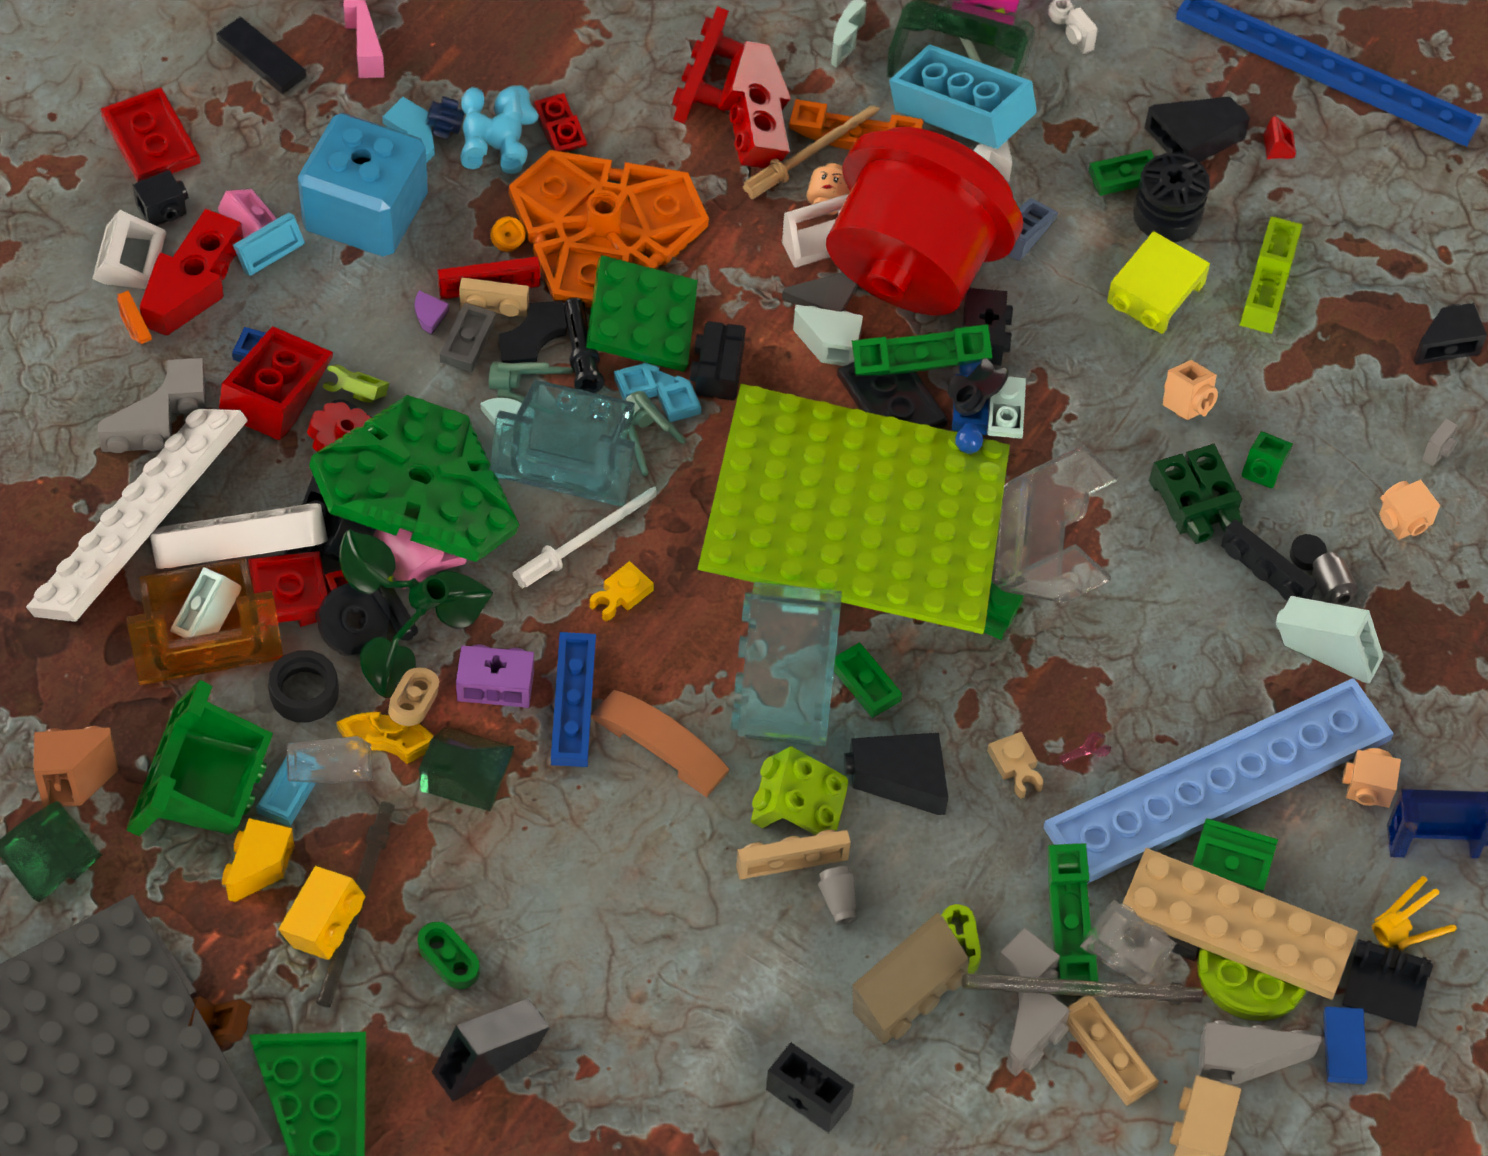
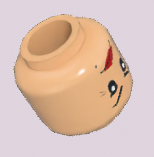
[807,163,850,215]

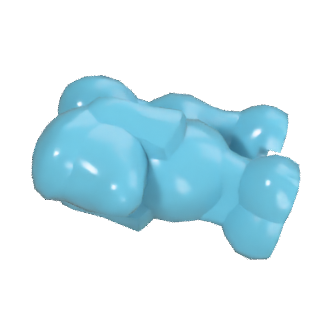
[461,85,539,174]

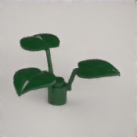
[339,529,493,698]

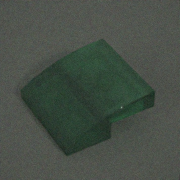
[0,801,102,903]

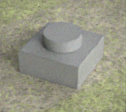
[1422,419,1458,467]

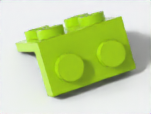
[750,746,848,835]

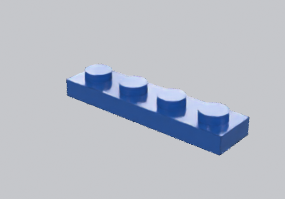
[551,632,596,767]

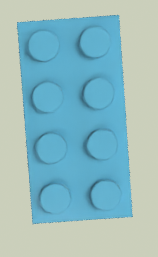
[889,44,1037,149]

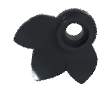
[948,358,1009,416]

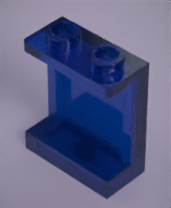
[1387,789,1488,858]

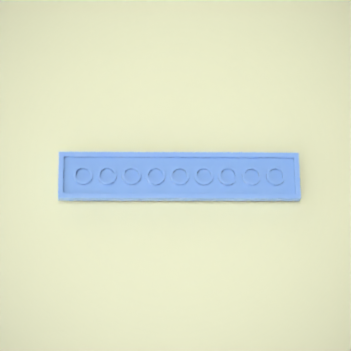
[1043,678,1394,884]

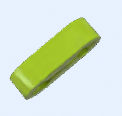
[941,904,981,976]

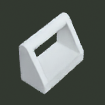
[782,194,848,268]
[92,210,166,289]

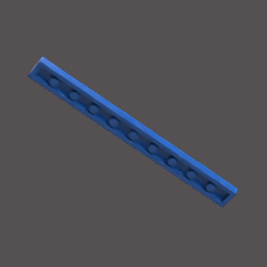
[1176,0,1482,147]

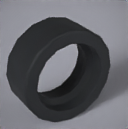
[268,650,339,722]

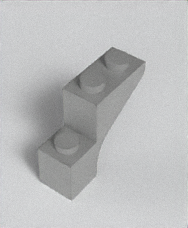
[98,358,206,453]
[997,928,1070,1077]

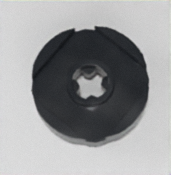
[316,583,390,656]

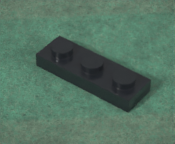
[1221,519,1317,601]

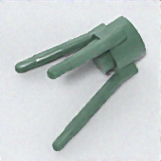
[489,362,574,415]
[621,391,686,476]

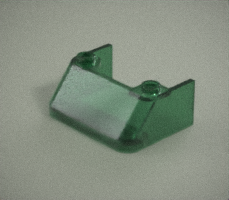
[887,0,1035,78]

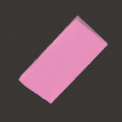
[218,189,277,238]

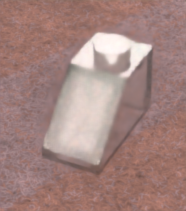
[287,736,373,784]

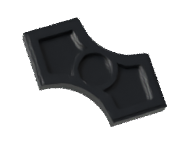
[499,300,567,363]

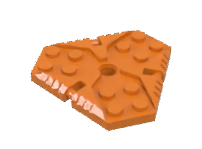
[509,150,709,308]

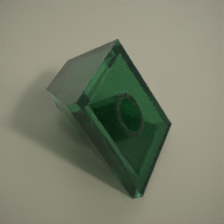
[419,727,514,811]

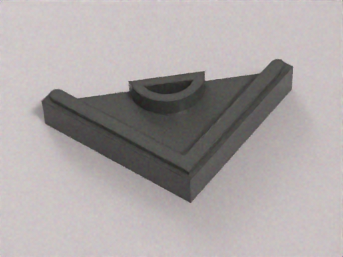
[782,272,858,312]

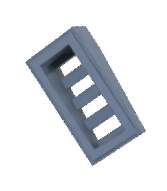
[1008,198,1058,261]

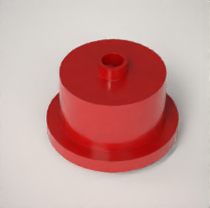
[826,127,1023,316]

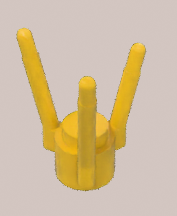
[1372,876,1457,951]

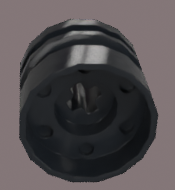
[1133,153,1210,242]

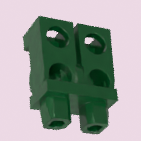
[1149,443,1243,544]

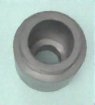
[1312,552,1358,605]

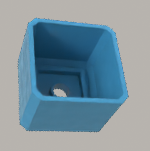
[298,113,428,257]

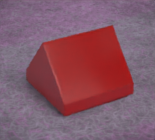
[1263,116,1296,159]

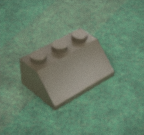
[852,912,969,1045]

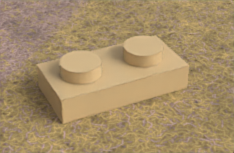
[459,278,529,317]

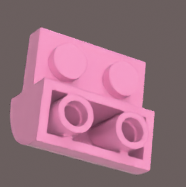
[373,528,467,589]

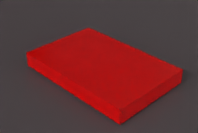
[100,87,201,182]

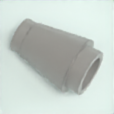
[818,866,857,925]

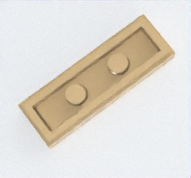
[1066,993,1159,1106]

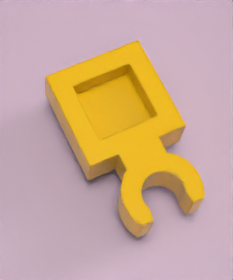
[590,561,654,621]

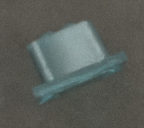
[490,379,635,507]

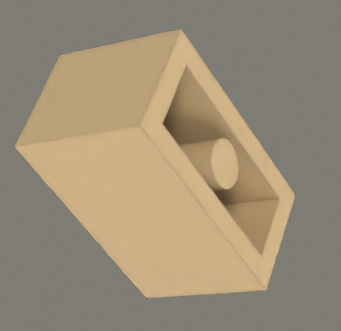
[1169,1075,1241,1156]

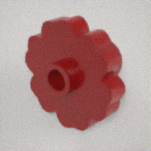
[307,402,371,452]

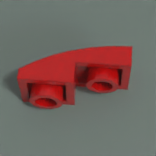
[533,93,587,152]

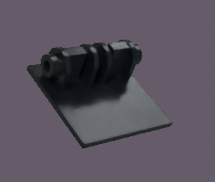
[1342,939,1433,1028]

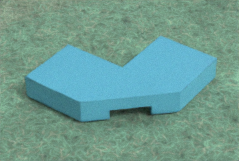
[382,97,435,163]
[614,363,701,422]

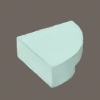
[481,398,529,433]

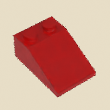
[219,326,333,441]

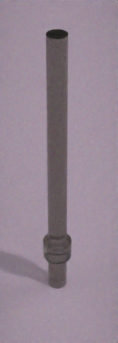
[316,801,395,1008]

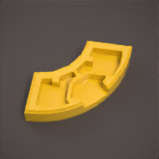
[336,712,438,764]

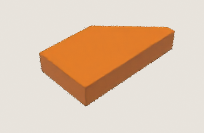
[117,290,152,344]

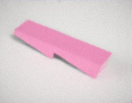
[344,0,385,78]

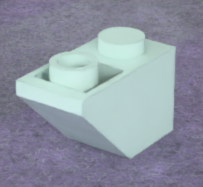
[793,305,863,366]
[987,377,1026,439]

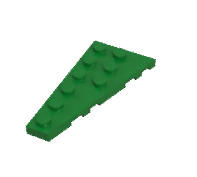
[249,1032,367,1156]

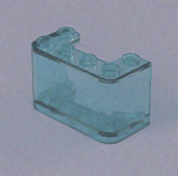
[731,582,842,747]

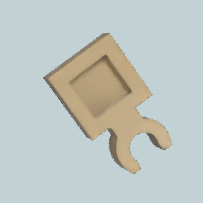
[987,732,1043,799]

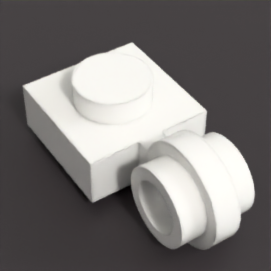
[1048,0,1098,54]

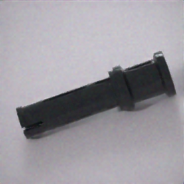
[563,298,604,394]

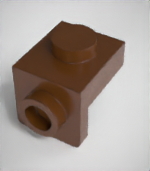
[188,996,252,1046]

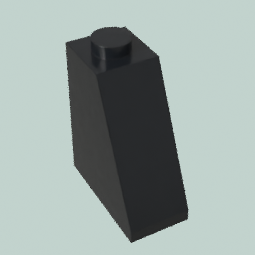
[1145,96,1250,163]
[844,732,948,815]
[432,998,550,1101]

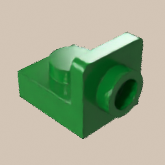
[1241,431,1293,488]

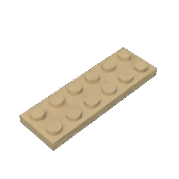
[1119,848,1358,1000]

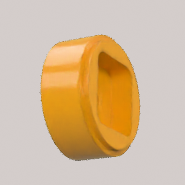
[490,216,526,252]

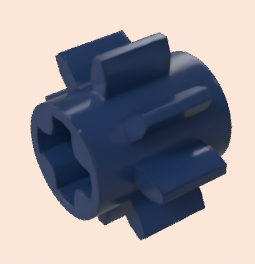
[426,96,464,139]

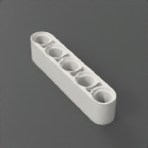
[150,503,328,569]

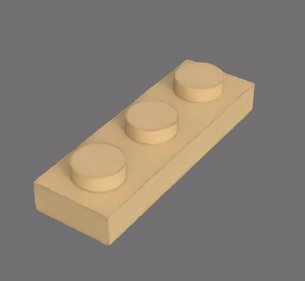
[736,830,851,880]

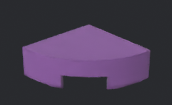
[415,290,449,335]

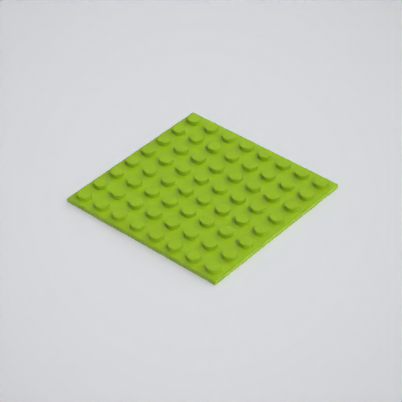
[697,384,1010,634]

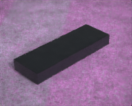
[216,16,306,94]

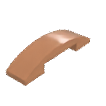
[591,690,729,797]

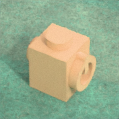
[1162,360,1218,420]
[1379,479,1440,540]
[1342,748,1401,808]

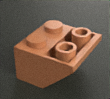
[34,726,119,808]

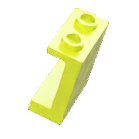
[1107,231,1210,334]

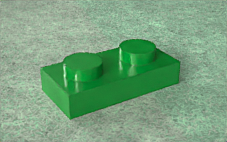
[1088,149,1154,196]
[830,642,903,718]

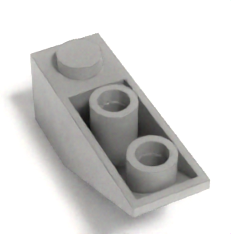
[1198,1020,1321,1085]

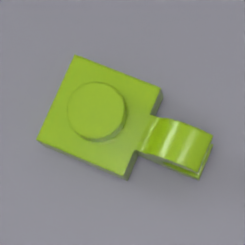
[323,364,390,403]

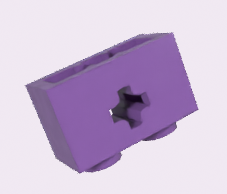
[456,644,534,708]

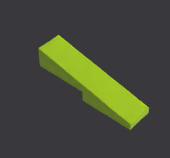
[1240,216,1303,334]

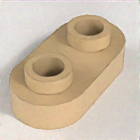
[388,668,439,726]

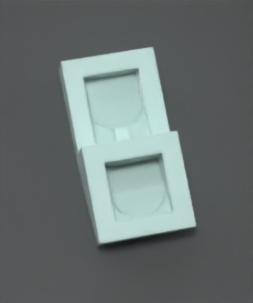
[831,0,867,67]

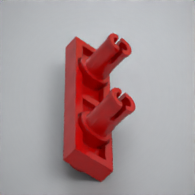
[671,6,743,124]

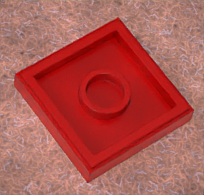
[248,551,328,625]

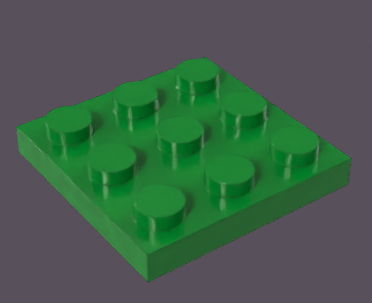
[586,255,698,372]

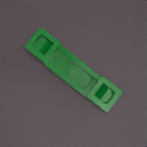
[852,324,993,375]
[1048,843,1099,995]

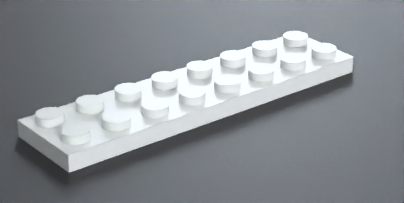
[26,409,248,622]

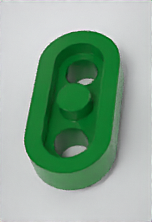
[417,922,480,989]

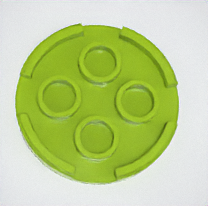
[1197,948,1307,1021]

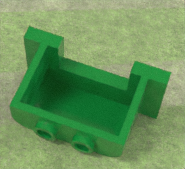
[126,680,273,836]

